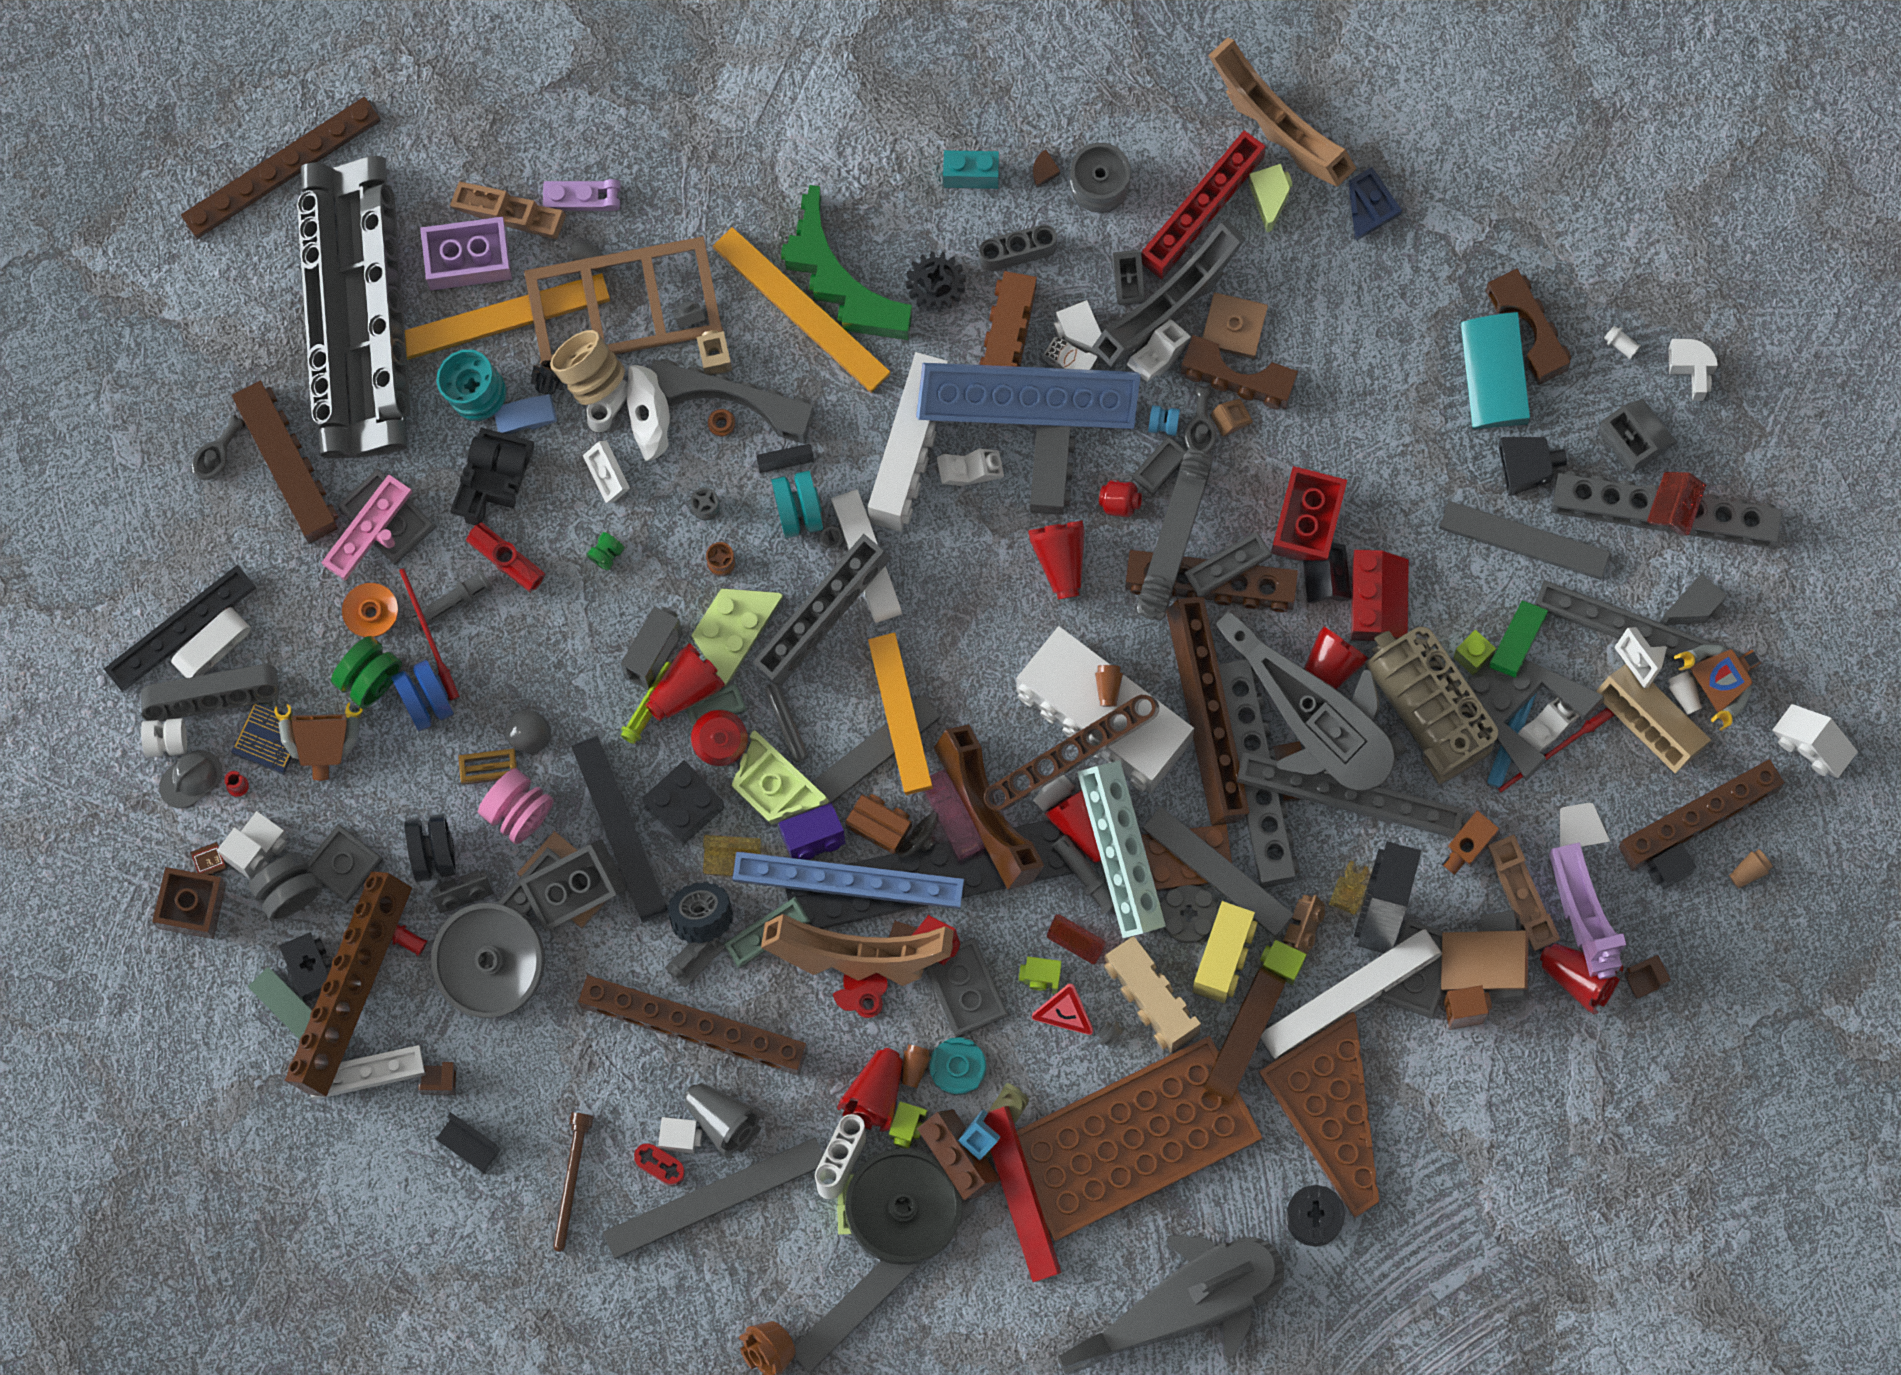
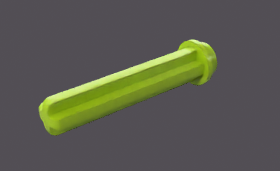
[620,662,672,744]

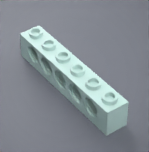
[1077,760,1166,938]

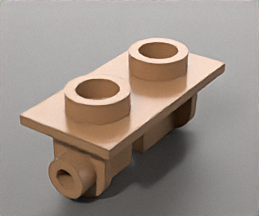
[1283,895,1326,957]

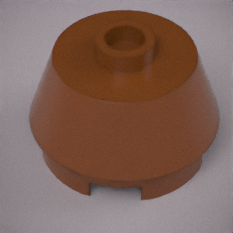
[739,1321,796,1375]

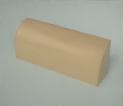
[1596,664,1711,773]

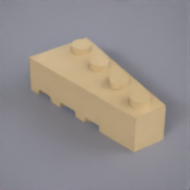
[1104,936,1201,1053]

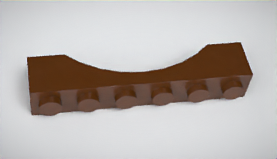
[933,724,1044,889]

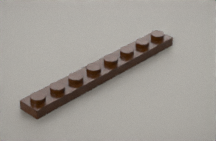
[181,96,380,239]

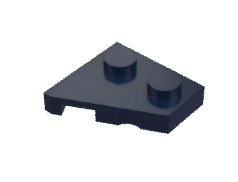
[1348,167,1402,241]

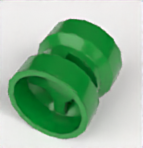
[586,532,625,571]

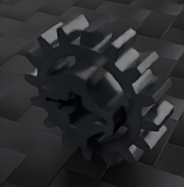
[906,251,966,312]

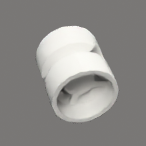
[141,718,187,758]

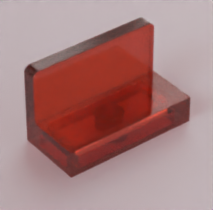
[1647,472,1706,536]

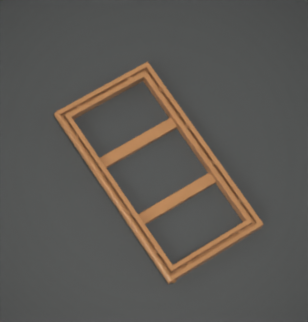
[524,236,723,365]

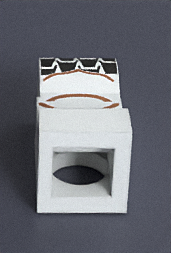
[1042,337,1098,370]

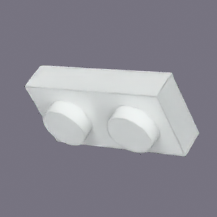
[583,440,630,503]

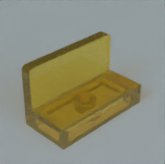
[703,835,762,876]

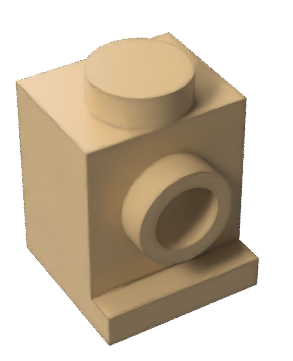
[697,330,732,376]

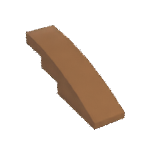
[450,181,566,239]

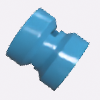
[1148,405,1180,436]

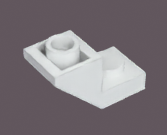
[937,448,1004,486]
[1518,698,1580,752]

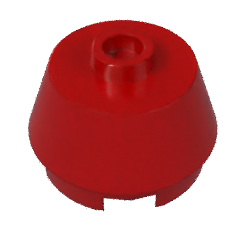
[691,710,748,766]

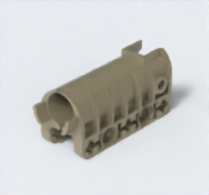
[1365,627,1498,785]

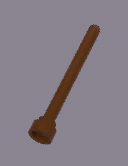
[553,1112,594,1252]

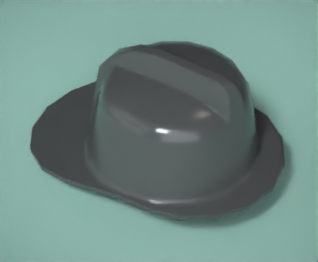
[159,750,222,808]

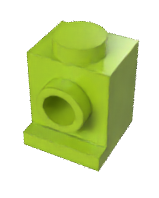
[1019,956,1062,994]
[889,1101,928,1149]

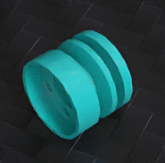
[436,350,507,421]

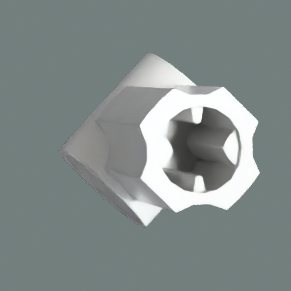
[587,379,628,432]

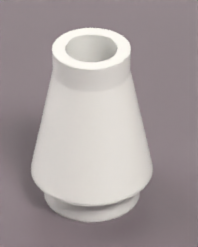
[1668,671,1702,715]
[1033,775,1075,812]

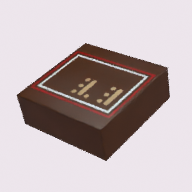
[190,842,228,876]

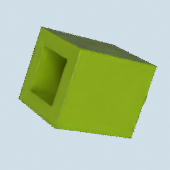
[1453,629,1496,676]
[1260,940,1307,985]

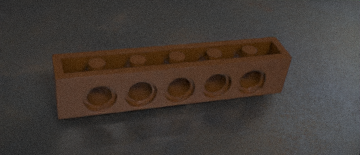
[1125,550,1298,613]
[1618,759,1785,872]

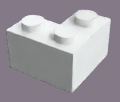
[1772,704,1858,778]
[217,811,288,880]

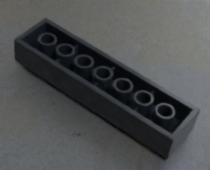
[1354,841,1422,954]

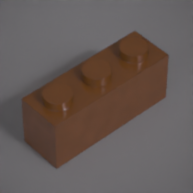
[917,1109,1001,1200]

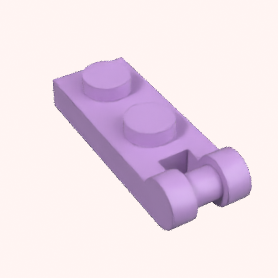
[543,179,621,211]

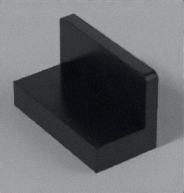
[1303,542,1351,604]
[436,1112,500,1174]

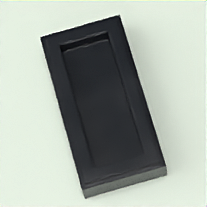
[756,444,814,473]

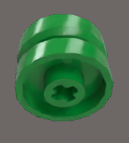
[331,636,402,709]

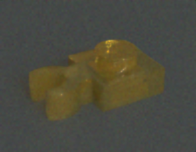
[1329,861,1368,915]

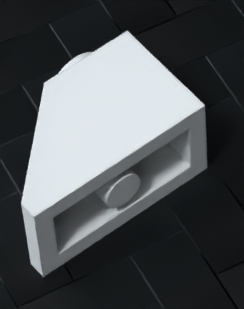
[1053,300,1103,360]

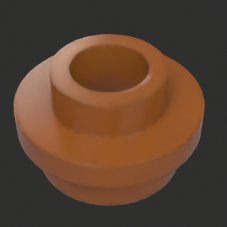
[708,409,736,437]

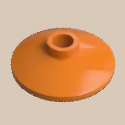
[342,583,398,637]

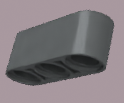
[979,225,1057,271]

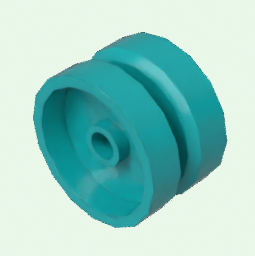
[771,470,824,539]

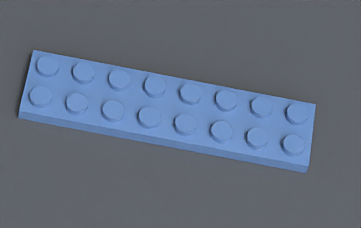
[916,362,1141,429]

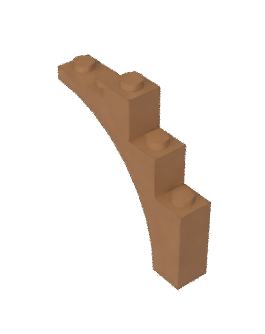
[1208,37,1357,187]
[761,914,954,986]

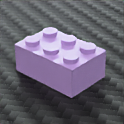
[420,217,512,291]

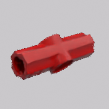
[466,522,546,593]

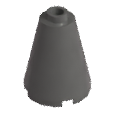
[684,1083,764,1159]

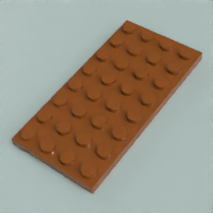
[1016,1036,1263,1242]

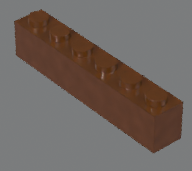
[231,380,339,544]

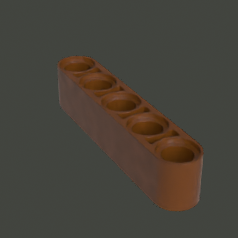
[1203,967,1287,1101]

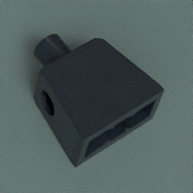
[1498,437,1567,496]

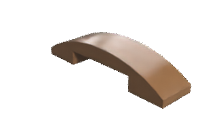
[1488,834,1561,951]

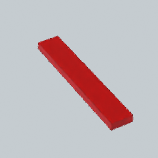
[983,1106,1062,1282]

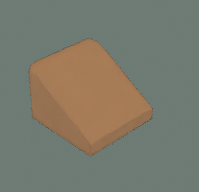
[1210,398,1253,436]

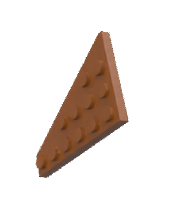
[1258,1012,1379,1219]

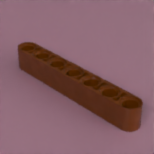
[984,694,1160,811]

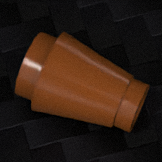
[1095,665,1123,707]
[901,1044,932,1088]

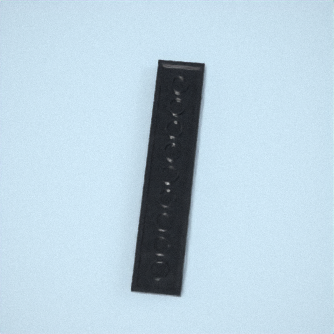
[785,820,1074,929]

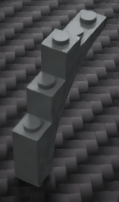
[1092,220,1246,367]

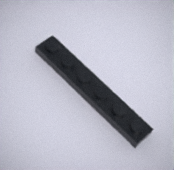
[103,564,256,692]

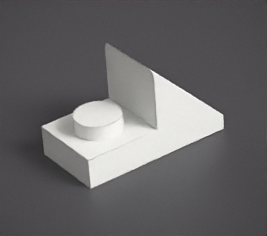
[1614,627,1667,688]

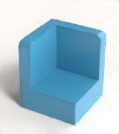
[958,1109,1000,1160]

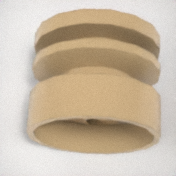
[550,330,625,405]

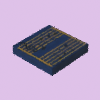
[231,703,292,775]

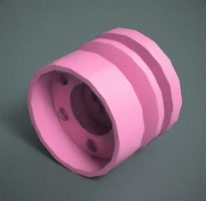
[478,768,554,845]

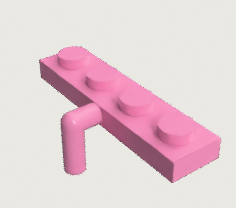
[321,474,412,581]

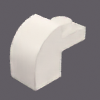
[1127,319,1191,382]
[1668,339,1718,401]

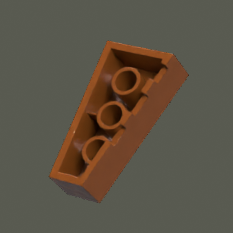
[980,271,1037,367]

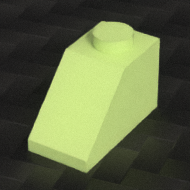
[1248,164,1293,232]

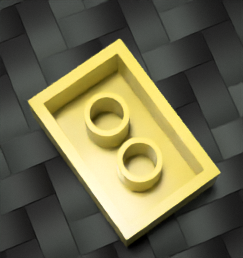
[1192,901,1258,1004]

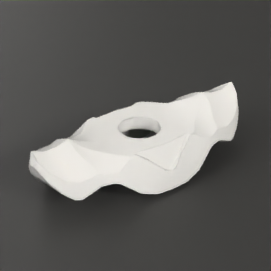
[627,365,670,461]

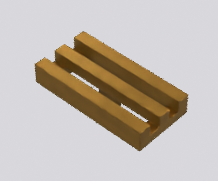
[458,748,517,785]

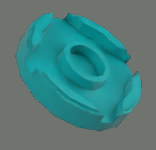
[929,1037,987,1096]

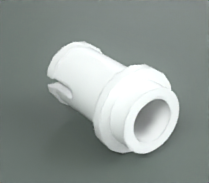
[1604,325,1641,360]

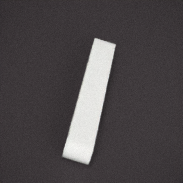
[1261,929,1442,1061]

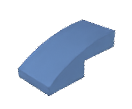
[494,394,557,435]

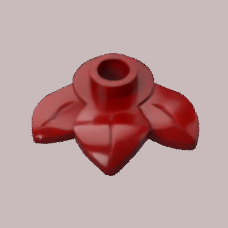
[833,973,888,1018]

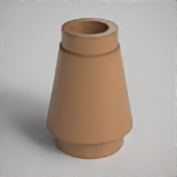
[1728,849,1773,889]

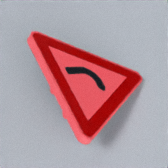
[1032,984,1094,1035]

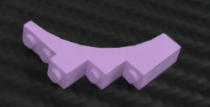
[1549,842,1626,979]

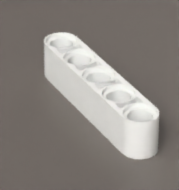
[831,489,902,624]

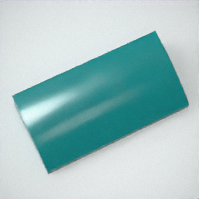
[1460,312,1530,429]

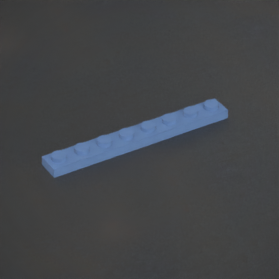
[733,852,964,909]

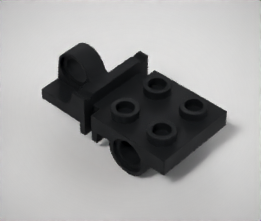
[450,427,534,525]

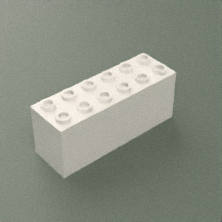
[1016,626,1194,794]

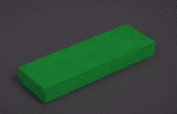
[1489,600,1548,678]

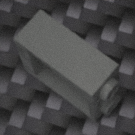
[620,606,683,690]

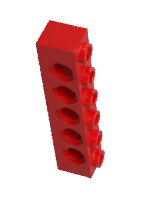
[1141,130,1266,279]

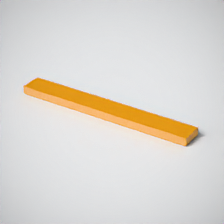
[713,227,891,393]
[405,273,610,360]

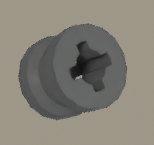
[691,487,720,521]

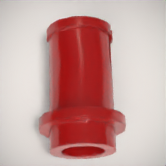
[224,771,249,797]
[391,925,428,957]

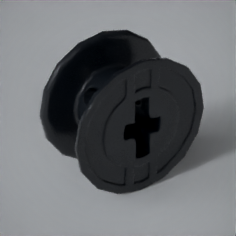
[1285,1185,1345,1247]

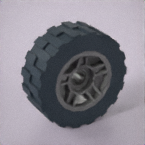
[667,882,734,944]

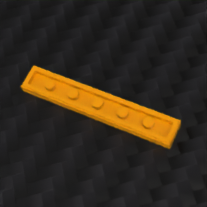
[868,632,933,796]

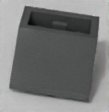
[1598,399,1677,474]

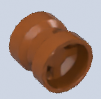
[706,542,735,576]

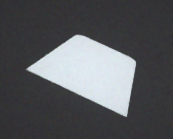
[1560,803,1610,847]

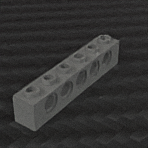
[753,533,892,686]

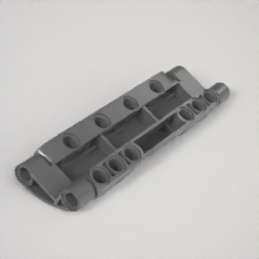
[297,156,410,458]

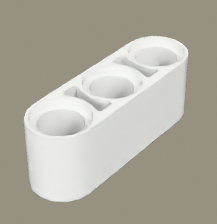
[171,607,251,678]
[815,1114,867,1199]

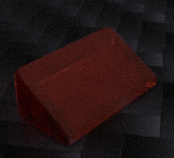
[1047,914,1106,965]

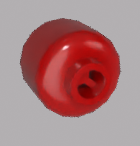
[1099,479,1142,518]

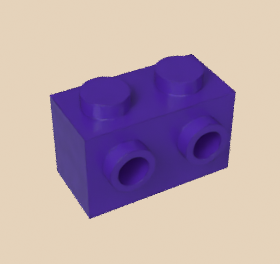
[778,803,846,860]

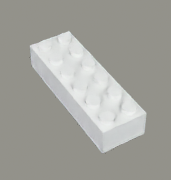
[868,352,948,532]

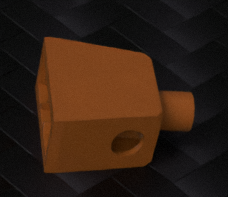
[1441,810,1500,876]

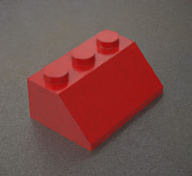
[1271,466,1347,561]
[1351,550,1409,641]

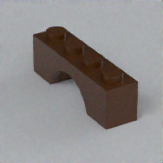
[1485,268,1572,385]
[1181,335,1298,410]

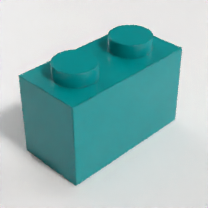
[943,150,999,189]

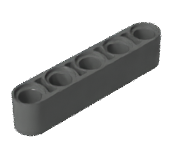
[141,664,279,721]

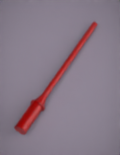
[399,568,460,701]
[1497,707,1615,793]

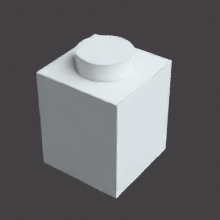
[658,1117,703,1154]

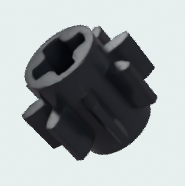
[530,360,564,395]

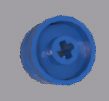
[391,659,454,732]

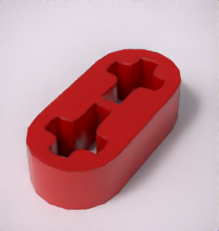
[634,1143,685,1186]

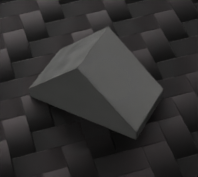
[1112,249,1145,305]

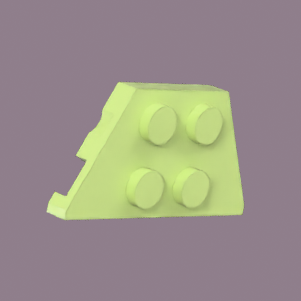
[692,589,783,687]
[731,730,829,825]

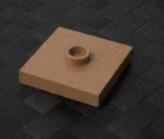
[1202,292,1268,359]

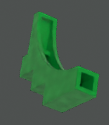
[781,185,913,340]

